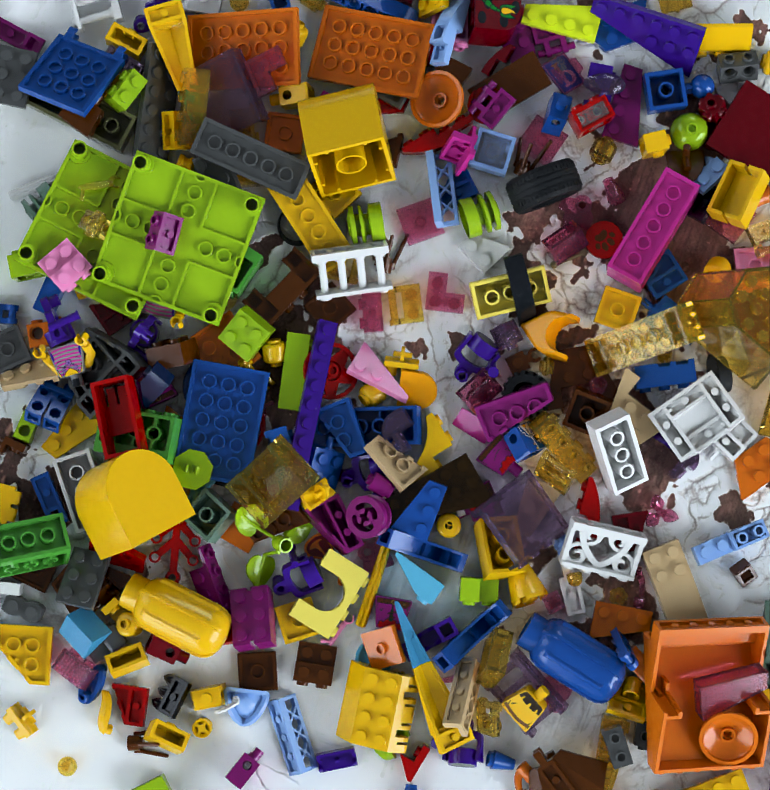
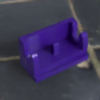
[316,746,358,773]

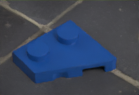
[440,169,479,211]
[645,248,688,300]

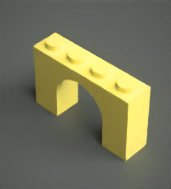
[288,548,370,639]

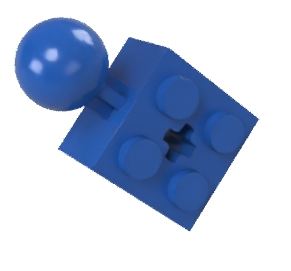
[642,68,715,115]

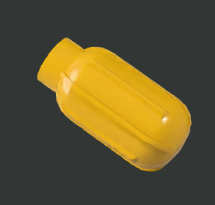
[119,573,232,658]

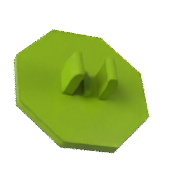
[173,449,213,490]

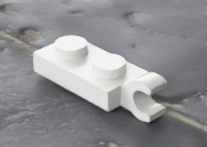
[558,564,586,616]

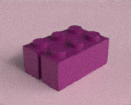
[229,585,277,652]

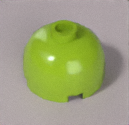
[670,112,708,151]

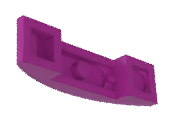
[0,17,46,54]

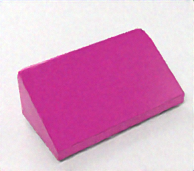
[452,407,487,444]

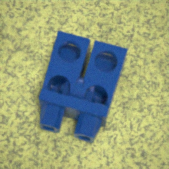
[24,380,74,434]

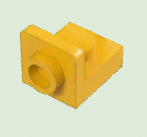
[101,596,129,622]

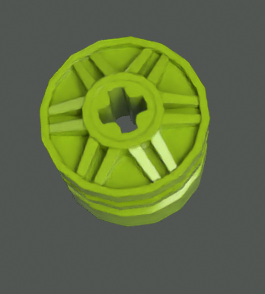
[457,191,501,239]
[346,202,386,244]

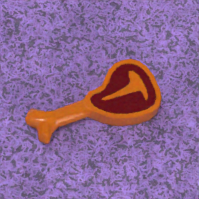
[304,533,343,586]

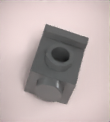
[633,721,647,750]

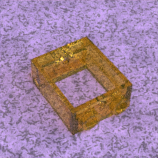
[476,627,514,688]

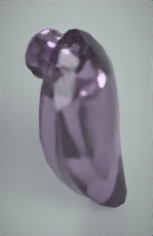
[583,73,626,95]

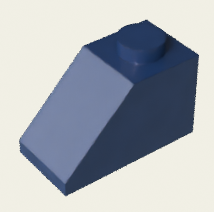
[140,361,175,409]

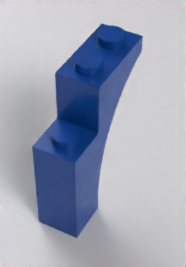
[376,528,468,573]
[432,599,512,674]

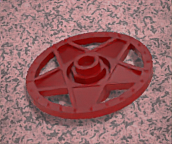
[303,343,358,400]

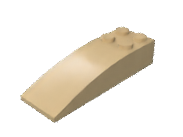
[641,539,708,620]

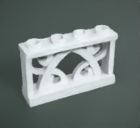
[558,516,648,582]

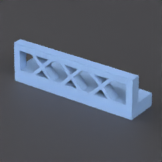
[425,150,460,229]
[267,693,318,776]

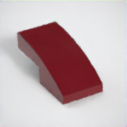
[481,44,517,76]

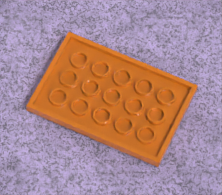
[307,4,435,100]
[187,7,301,92]

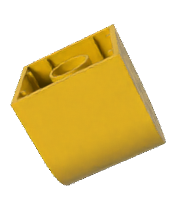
[297,83,396,197]
[75,449,196,560]

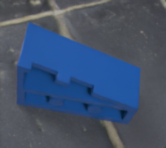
[632,358,697,393]

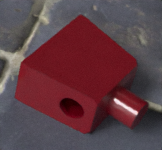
[144,634,190,665]

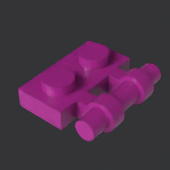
[530,27,576,58]
[468,80,517,130]

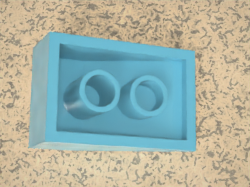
[395,551,445,605]

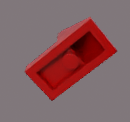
[400,743,430,783]

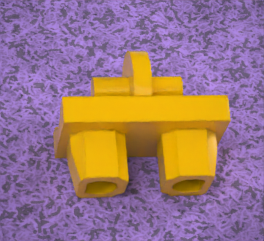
[384,346,419,376]
[299,478,336,511]
[3,702,39,740]

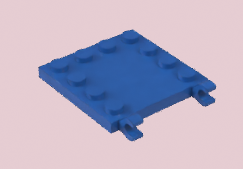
[18,26,128,117]

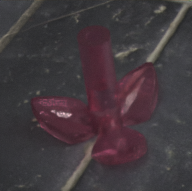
[646,494,679,527]

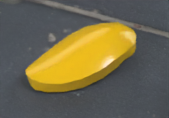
[98,690,113,735]

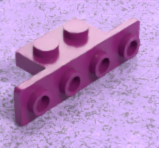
[189,543,231,615]

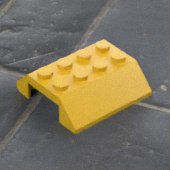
[336,660,418,753]

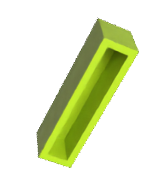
[278,332,313,411]

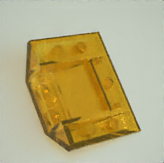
[225,434,321,529]

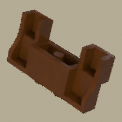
[241,246,319,325]

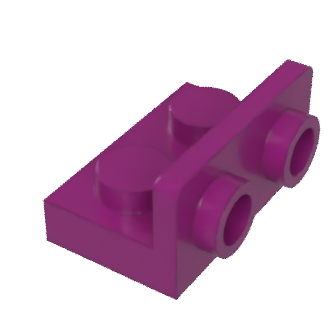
[145,211,184,256]

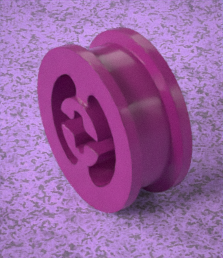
[346,494,392,539]

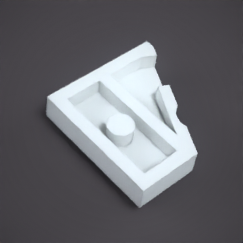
[458,236,511,274]

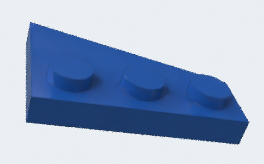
[319,397,367,458]
[391,479,448,541]

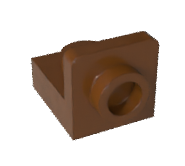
[0,436,30,455]

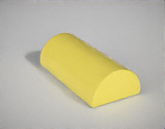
[469,264,552,320]

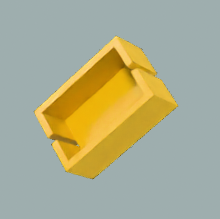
[706,159,770,230]

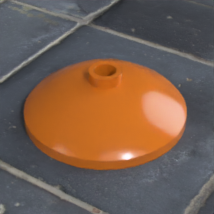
[410,70,464,128]
[699,711,758,765]

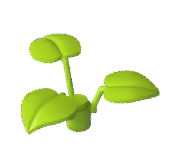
[235,504,313,586]

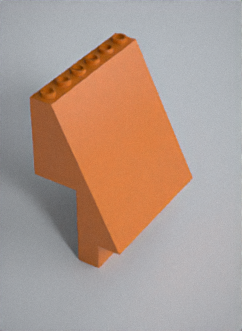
[643,616,770,775]

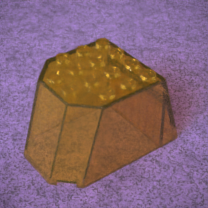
[677,266,770,390]

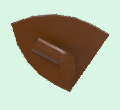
[665,144,704,182]

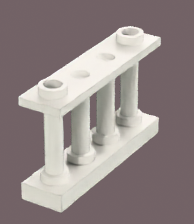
[70,0,125,33]
[310,240,393,301]

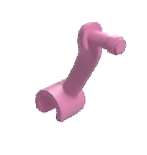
[320,615,355,646]

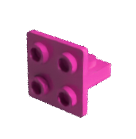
[439,126,478,177]

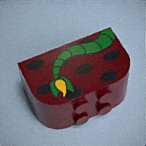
[467,0,524,47]

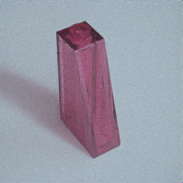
[693,663,769,721]

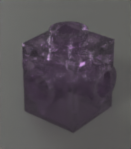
[490,319,524,351]

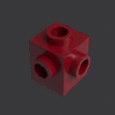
[698,92,727,125]

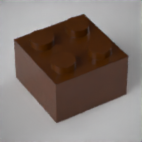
[145,335,200,369]
[562,386,613,435]

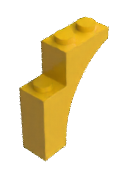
[410,413,453,485]

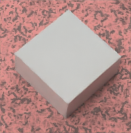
[0,580,24,596]

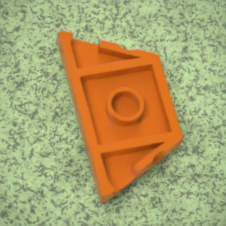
[734,437,770,501]

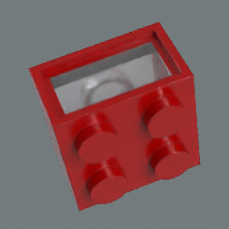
[567,94,616,139]

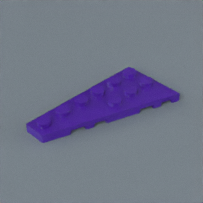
[590,0,707,78]

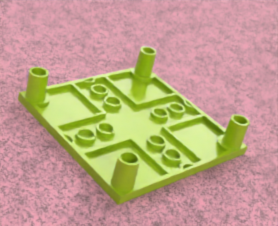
[13,139,147,321]
[90,150,266,326]

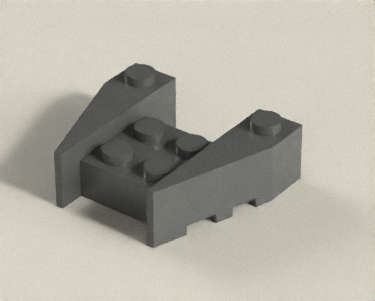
[68,327,148,420]

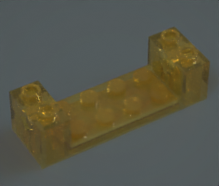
[584,301,705,377]

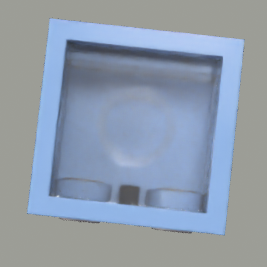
[468,127,517,178]

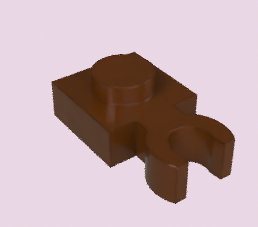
[505,348,541,376]

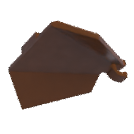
[529,747,608,790]

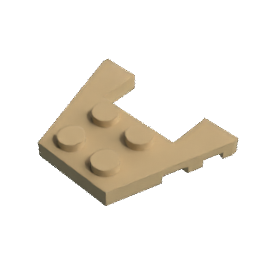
[610,367,659,445]

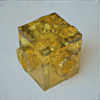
[78,209,111,240]

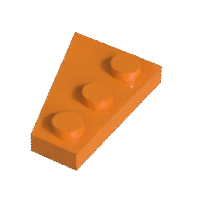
[589,600,653,638]

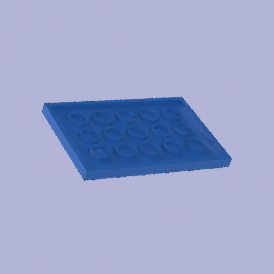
[176,359,270,487]

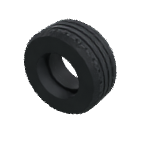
[505,158,583,215]

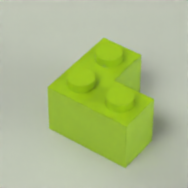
[458,576,499,606]

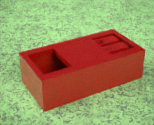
[90,374,149,460]

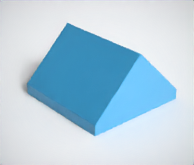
[58,608,112,659]

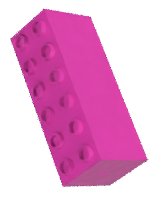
[607,167,700,293]

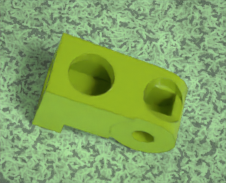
[13,405,38,444]

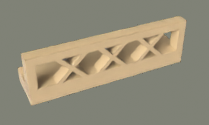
[442,658,483,737]

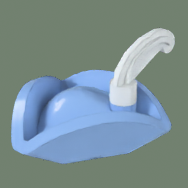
[215,687,270,726]

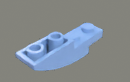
[429,0,470,67]
[691,518,770,566]

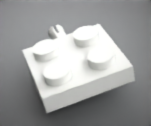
[705,420,759,462]

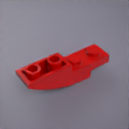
[401,114,474,155]
[573,477,600,554]

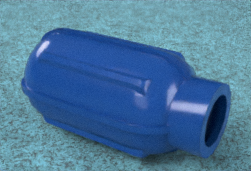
[515,612,626,704]

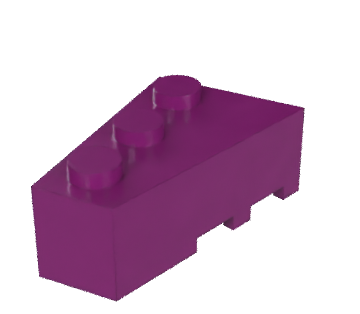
[303,493,364,556]

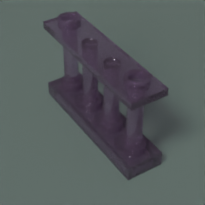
[481,646,569,738]

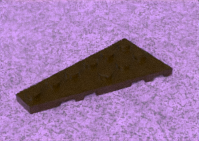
[372,453,495,524]

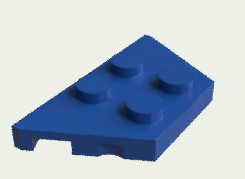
[595,0,647,53]

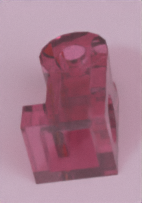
[541,590,565,615]

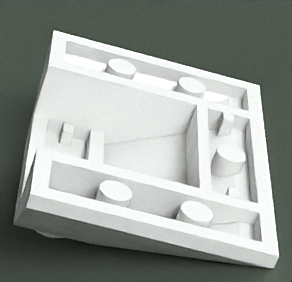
[648,370,746,463]

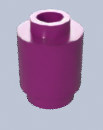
[365,472,395,498]

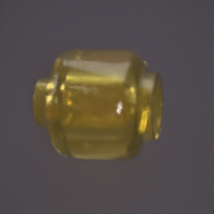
[589,136,617,166]

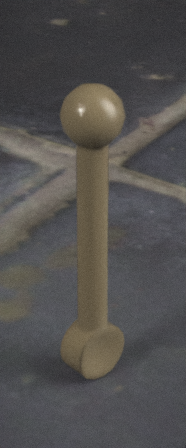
[550,249,588,268]

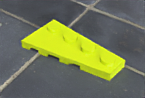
[520,4,601,44]

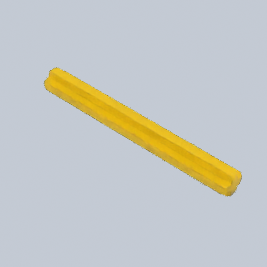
[356,546,391,628]

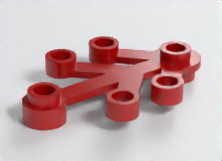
[149,521,201,583]

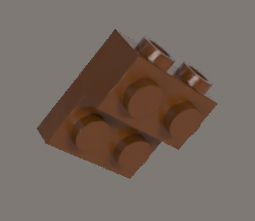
[293,641,337,689]

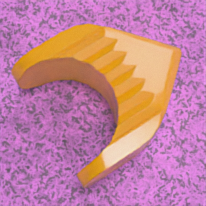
[521,311,580,362]

